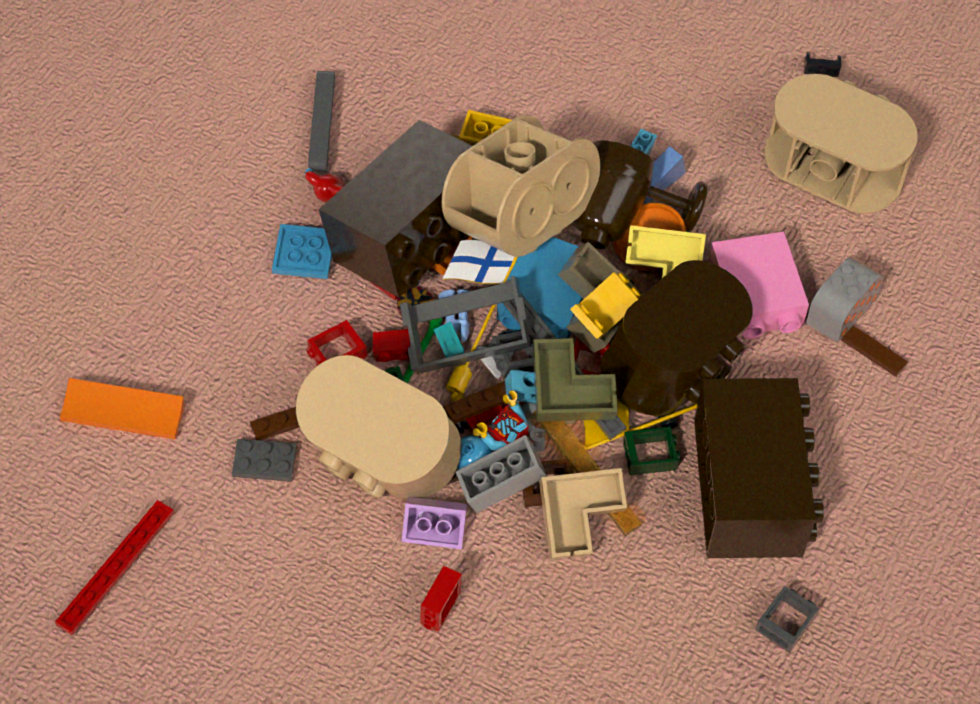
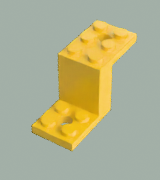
[570,272,642,339]

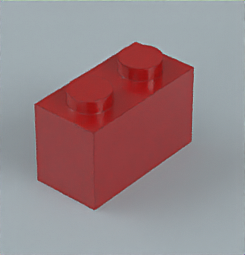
[373,329,411,362]

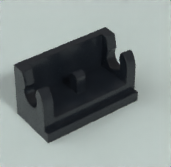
[804,52,842,77]

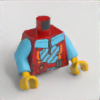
[473,391,533,451]

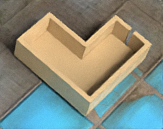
[539,468,627,561]

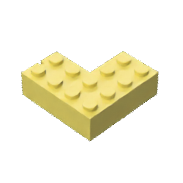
[625,225,706,278]

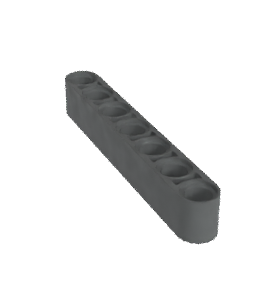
[308,71,335,172]

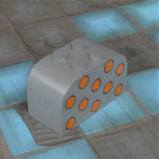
[806,257,883,343]

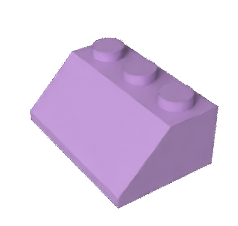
[402,497,468,549]

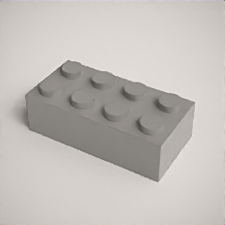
[456,435,547,513]

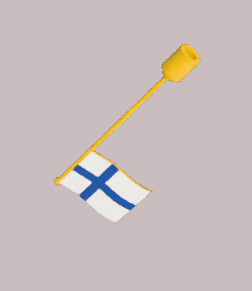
[442,240,518,394]

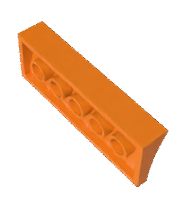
[60,378,185,440]

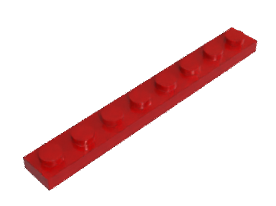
[55,500,174,636]

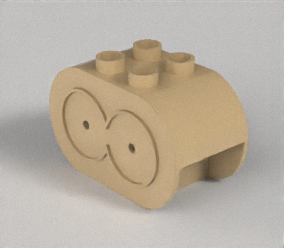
[764,74,918,214]
[442,115,600,257]
[296,355,461,500]

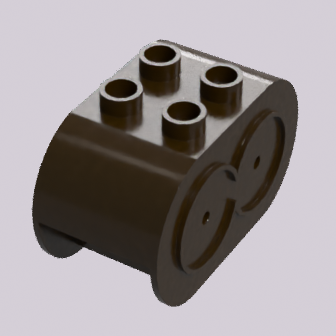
[600,260,753,416]

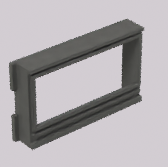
[400,276,532,373]

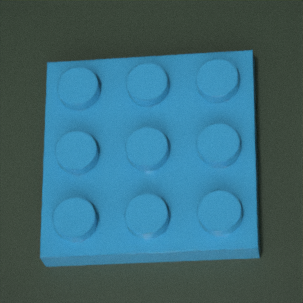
[272,224,332,279]

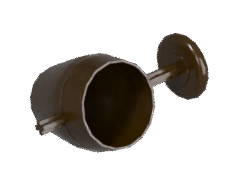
[573,140,708,249]

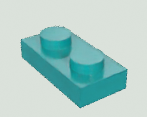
[433,322,465,358]

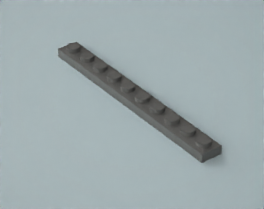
[503,279,626,440]

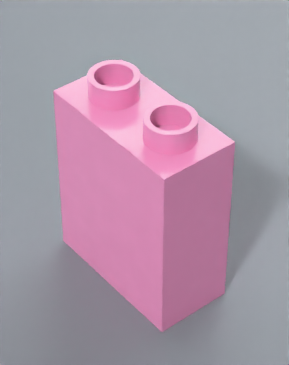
[708,232,809,339]

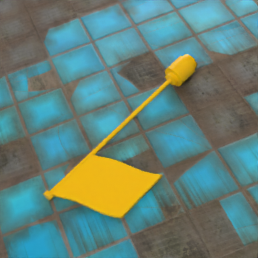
[581,399,697,453]

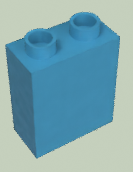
[496,237,584,339]

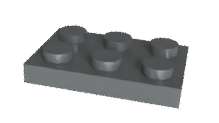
[232,439,297,482]

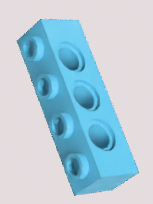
[505,370,536,403]

